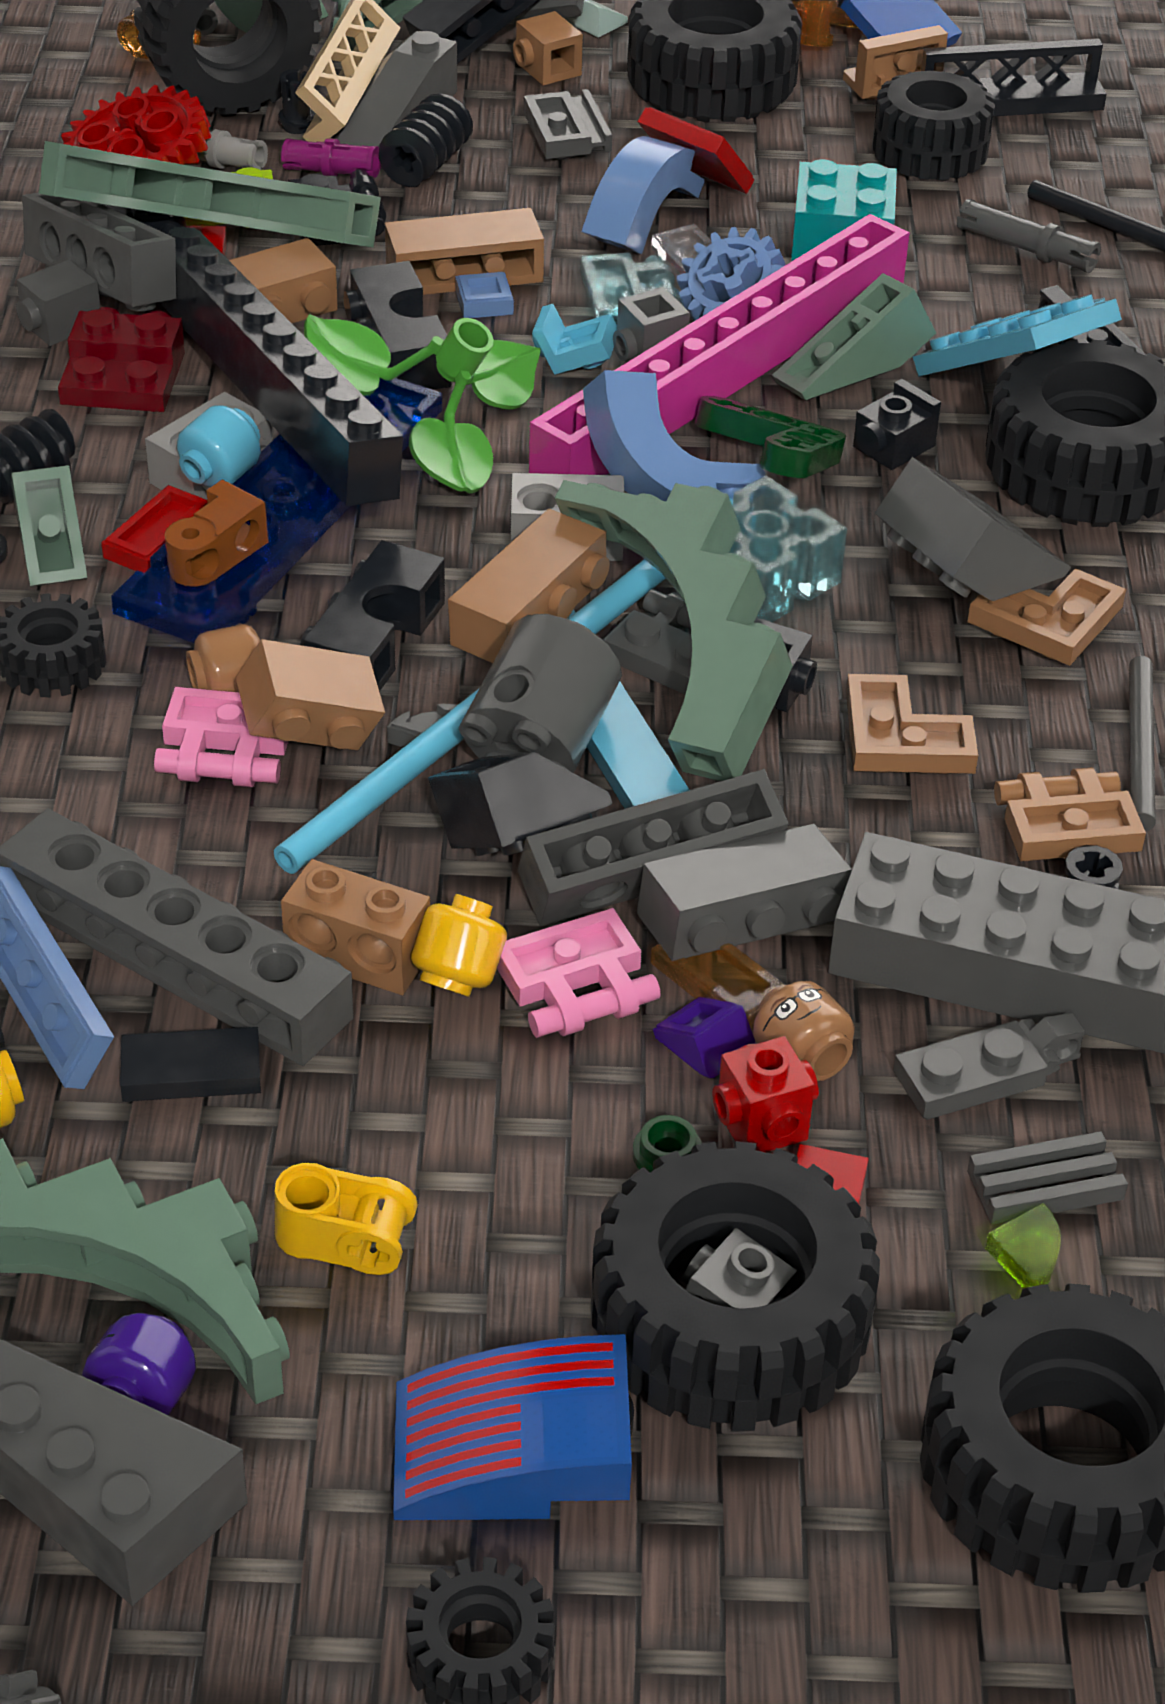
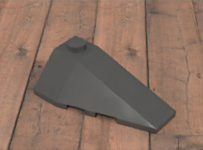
[333,31,457,147]

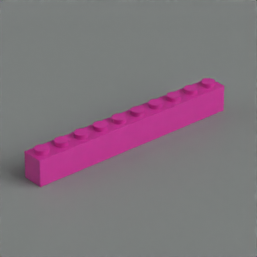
[529,214,910,475]

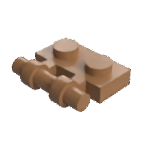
[994,767,1146,861]

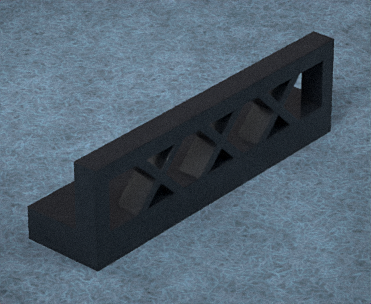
[921,39,1107,117]

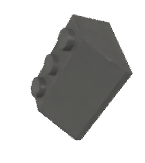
[875,457,1071,601]

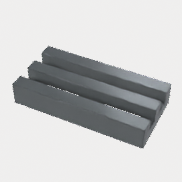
[967,1131,1128,1225]

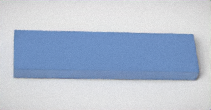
[0,866,114,1089]

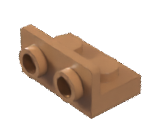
[843,25,948,99]

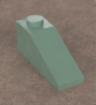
[772,273,936,400]

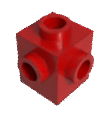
[712,1036,819,1153]

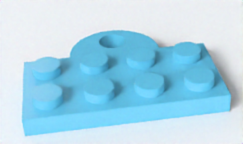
[913,294,1122,376]

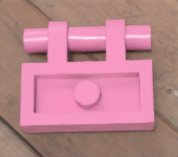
[154,687,288,787]
[497,908,661,1038]

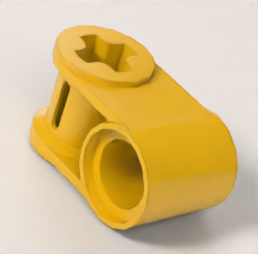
[275,1163,418,1275]

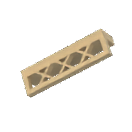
[295,0,400,142]

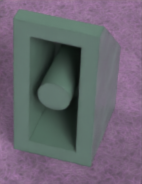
[11,465,88,587]

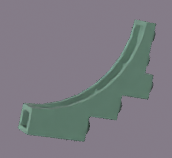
[39,141,381,248]
[0,1138,290,1404]

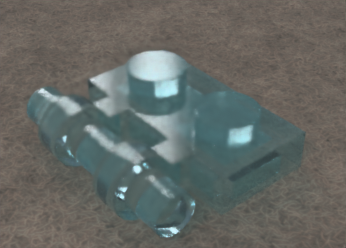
[580,252,684,324]

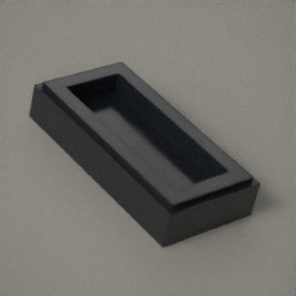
[120,1027,261,1102]

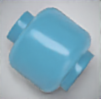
[177,405,261,488]

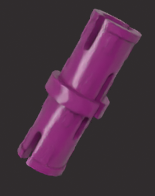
[281,138,381,178]

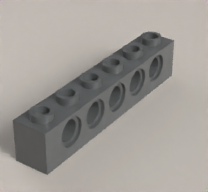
[0,808,354,1066]

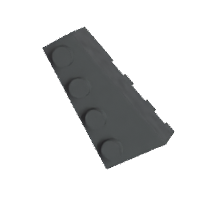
[0,1339,248,1606]

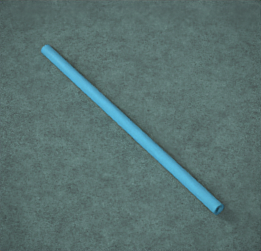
[274,498,741,874]

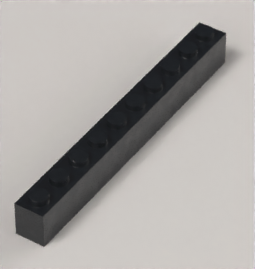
[160,227,403,506]

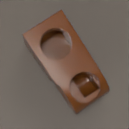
[165,479,268,586]

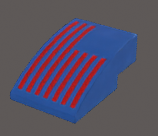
[393,1334,632,1520]

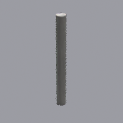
[1129,656,1156,831]

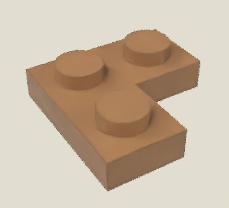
[968,568,1126,666]
[846,674,978,774]

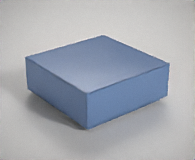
[455,272,514,318]

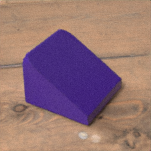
[652,997,756,1078]

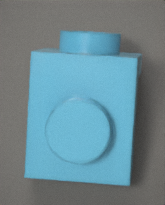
[532,304,617,375]

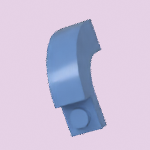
[581,136,704,254]
[583,370,766,506]

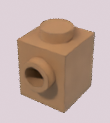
[513,11,583,86]

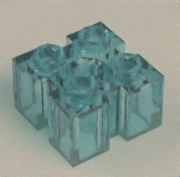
[729,476,847,622]

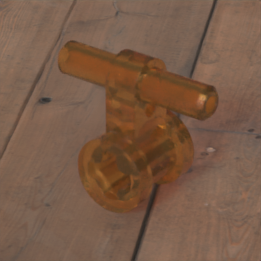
[791,0,858,47]

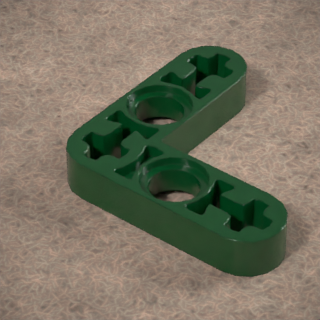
[695,396,846,478]

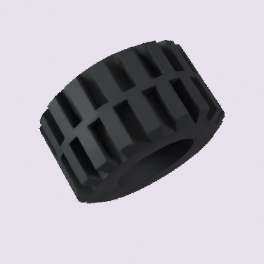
[872,71,995,180]

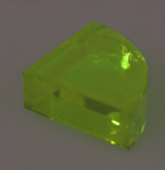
[985,1203,1061,1289]

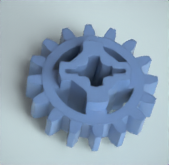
[676,227,786,321]

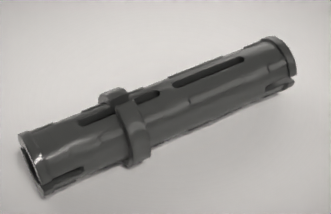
[957,199,1101,273]

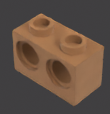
[281,859,430,996]

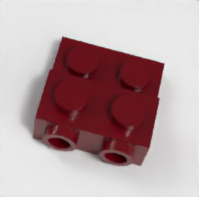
[58,307,185,412]

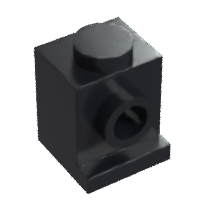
[853,379,941,470]

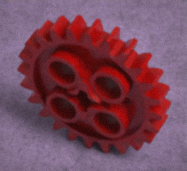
[61,85,212,165]

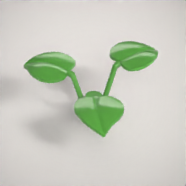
[304,314,540,493]

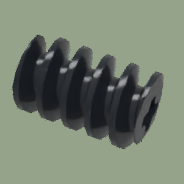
[378,93,473,187]
[0,409,76,504]

